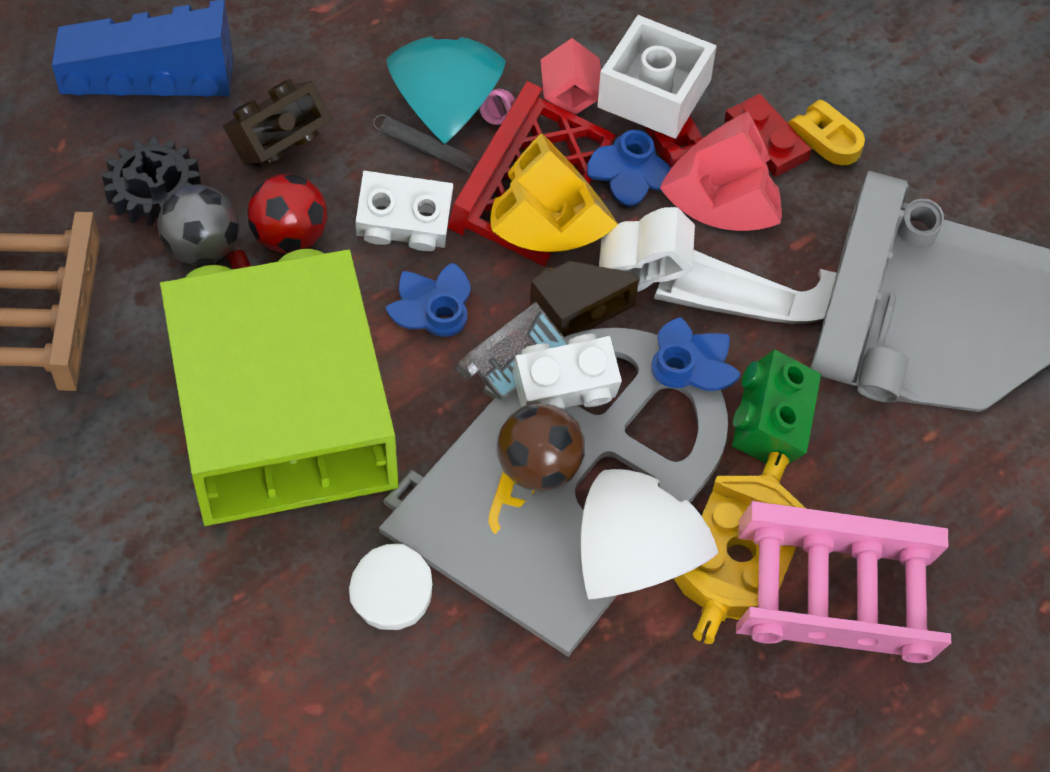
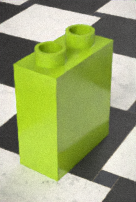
[160,249,399,526]

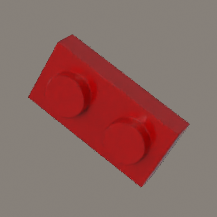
[724,94,812,177]

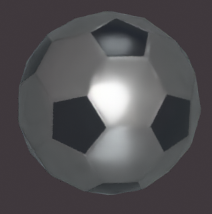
[157,184,240,266]

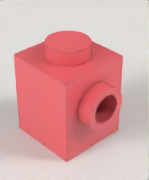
[540,38,601,115]

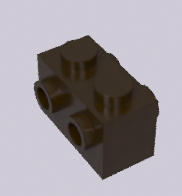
[222,79,333,167]

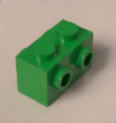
[732,349,821,466]

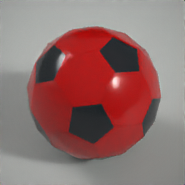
[247,174,328,254]

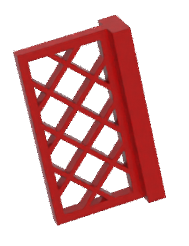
[448,81,616,267]

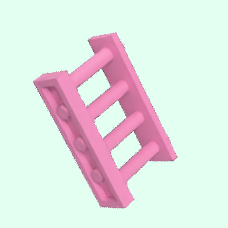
[736,501,951,663]

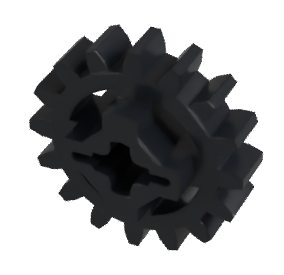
[102,137,202,226]

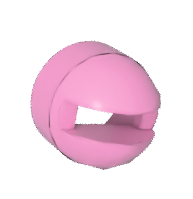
[479,88,516,125]

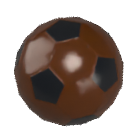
[497,403,585,492]

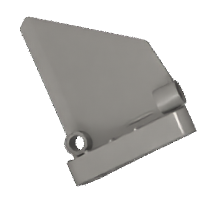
[810,170,1050,412]

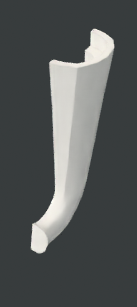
[654,250,836,324]

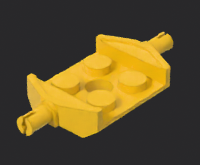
[674,452,806,644]

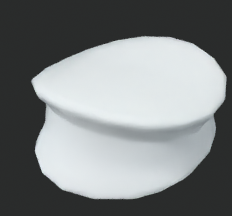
[349,544,433,630]

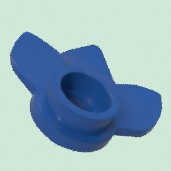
[587,130,671,207]
[386,263,471,337]
[651,317,740,391]

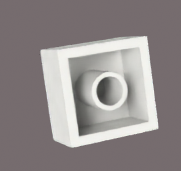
[597,15,717,139]

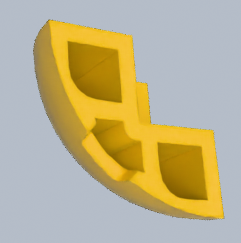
[490,133,618,252]

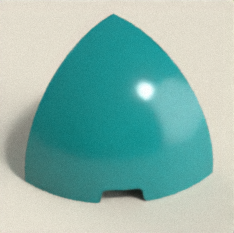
[386,37,506,144]

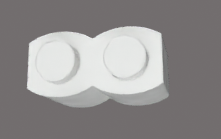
[599,207,695,292]

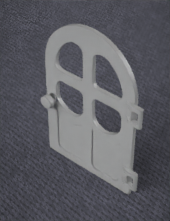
[379,328,728,657]

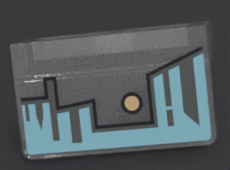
[454,302,568,400]

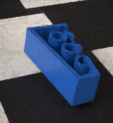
[52,0,234,97]

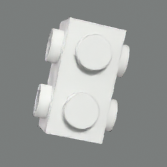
[356,170,453,251]
[512,334,622,410]

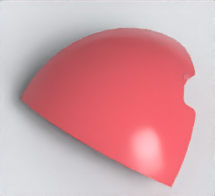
[660,111,782,231]

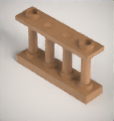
[0,212,101,391]

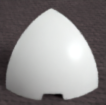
[581,469,719,600]

